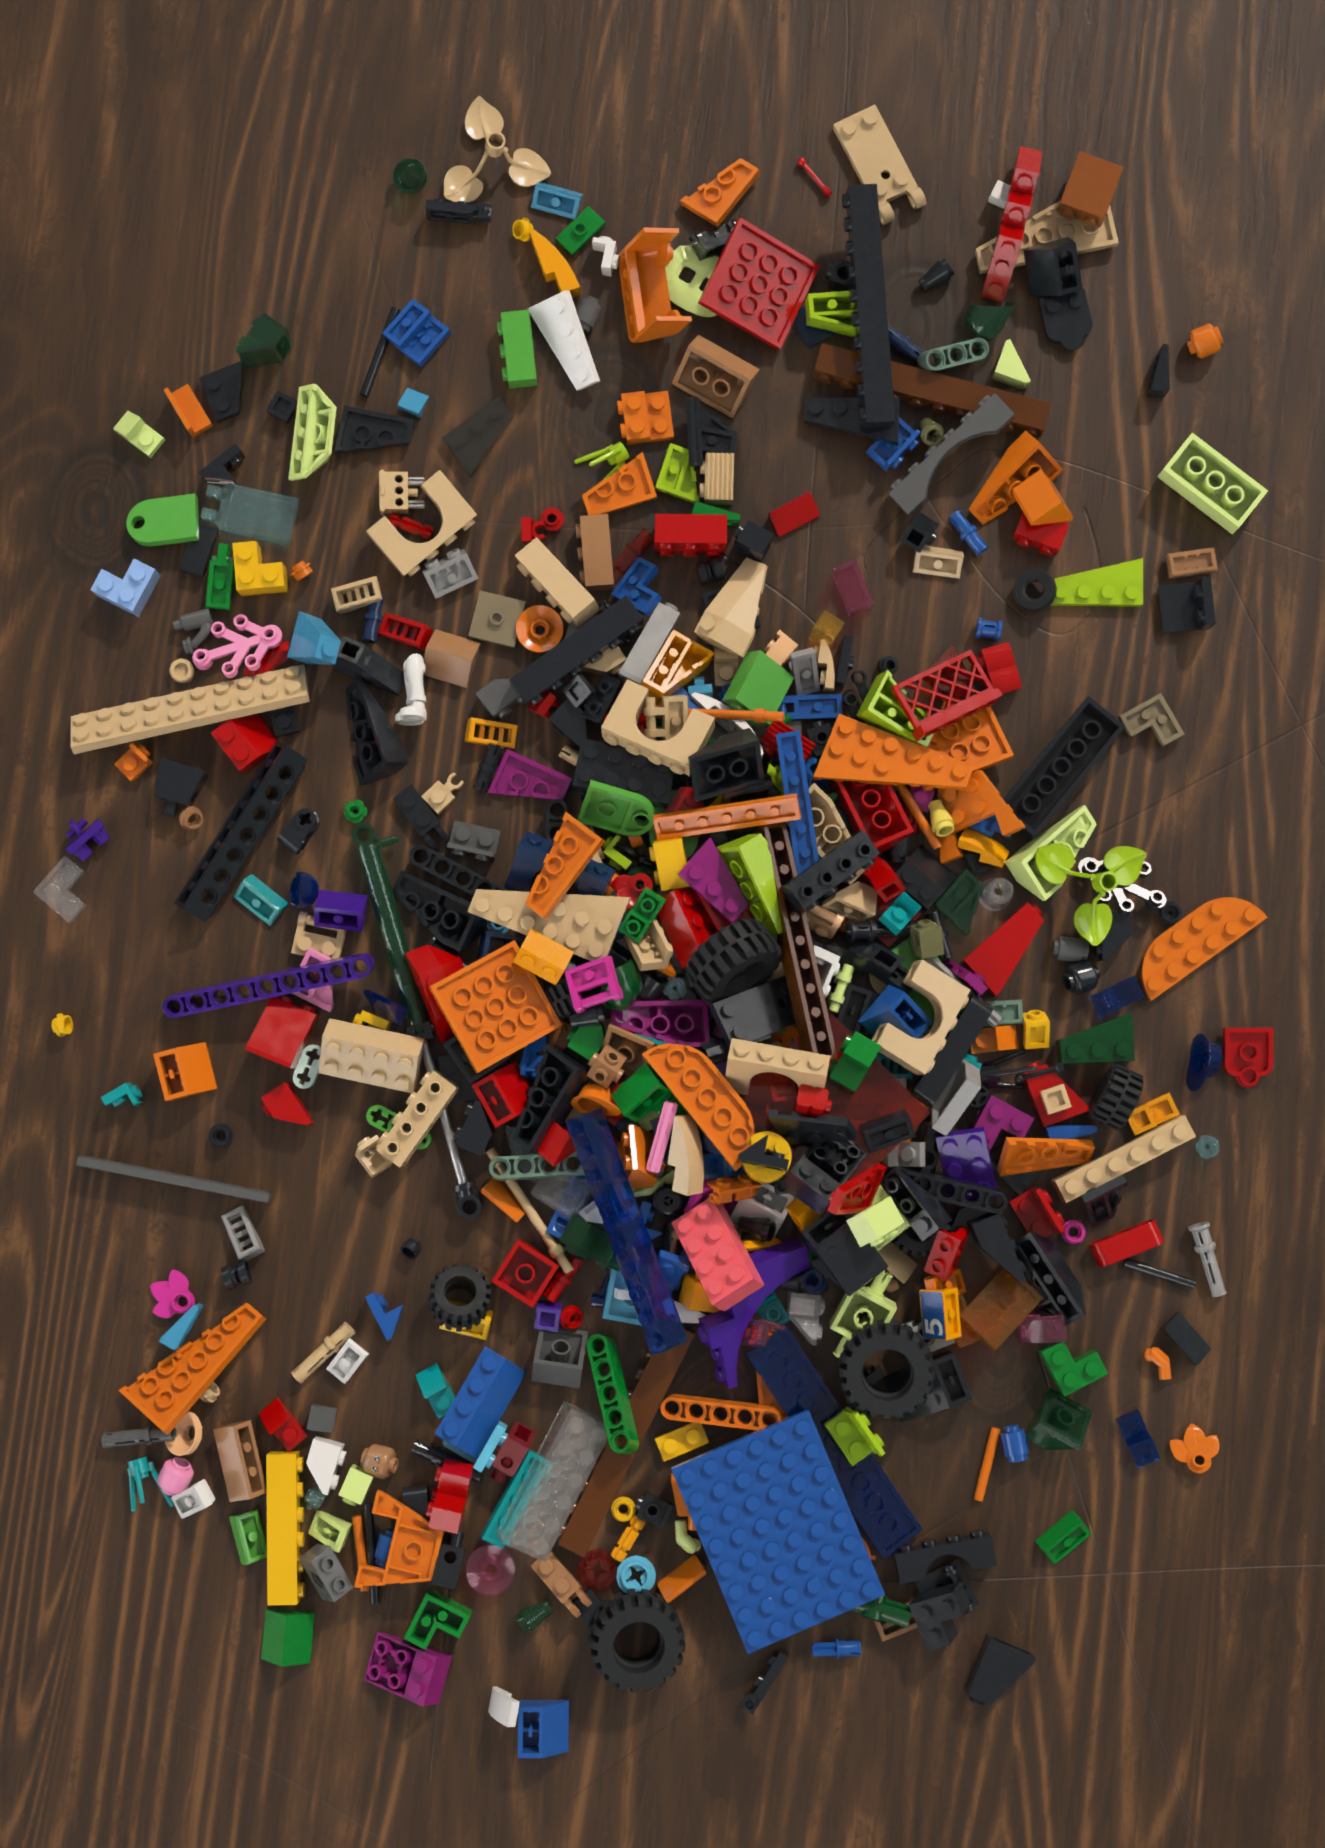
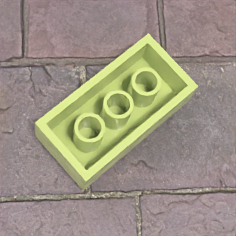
[1157,433,1268,535]

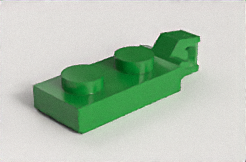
[206,543,235,611]

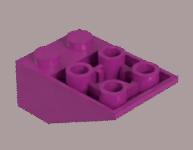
[364,1632,452,1707]

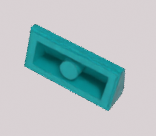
[233,874,288,926]

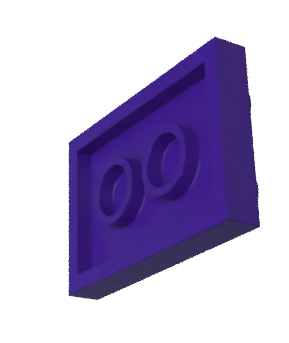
[936,1127,998,1200]

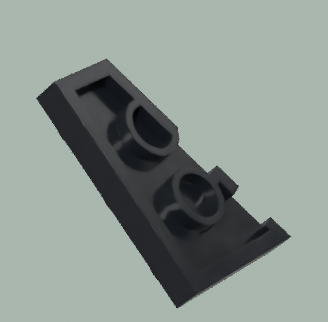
[334,405,415,453]
[768,1109,857,1145]

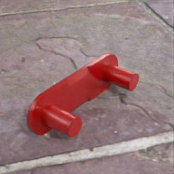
[243,641,291,677]

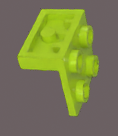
[823,1407,886,1466]

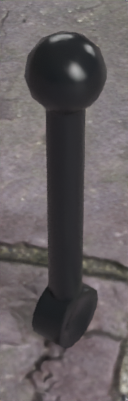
[1015,1062,1064,1083]

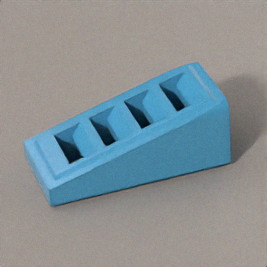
[159,1303,204,1350]

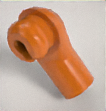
[1144,1347,1171,1380]

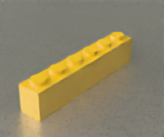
[266,1451,305,1606]

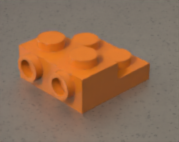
[617,391,674,445]

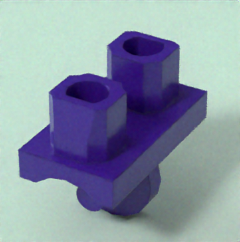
[66,818,109,861]

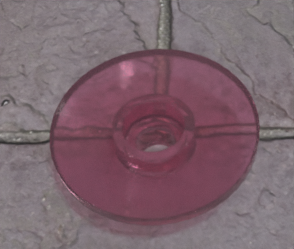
[466,1545,515,1595]

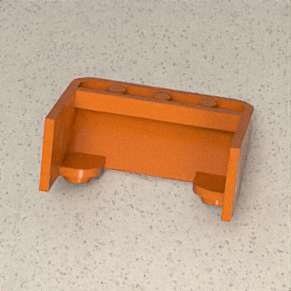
[618,227,692,343]

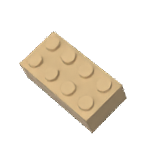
[319,1018,424,1093]

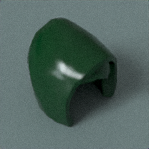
[599,960,643,1011]

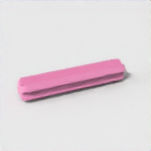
[646,1101,678,1173]

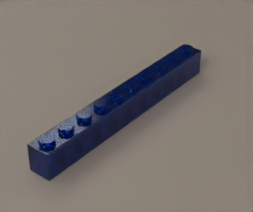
[565,1108,688,1354]

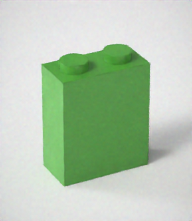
[722,650,794,727]

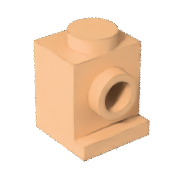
[764,630,798,667]

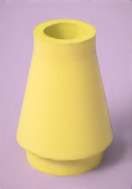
[928,800,955,837]

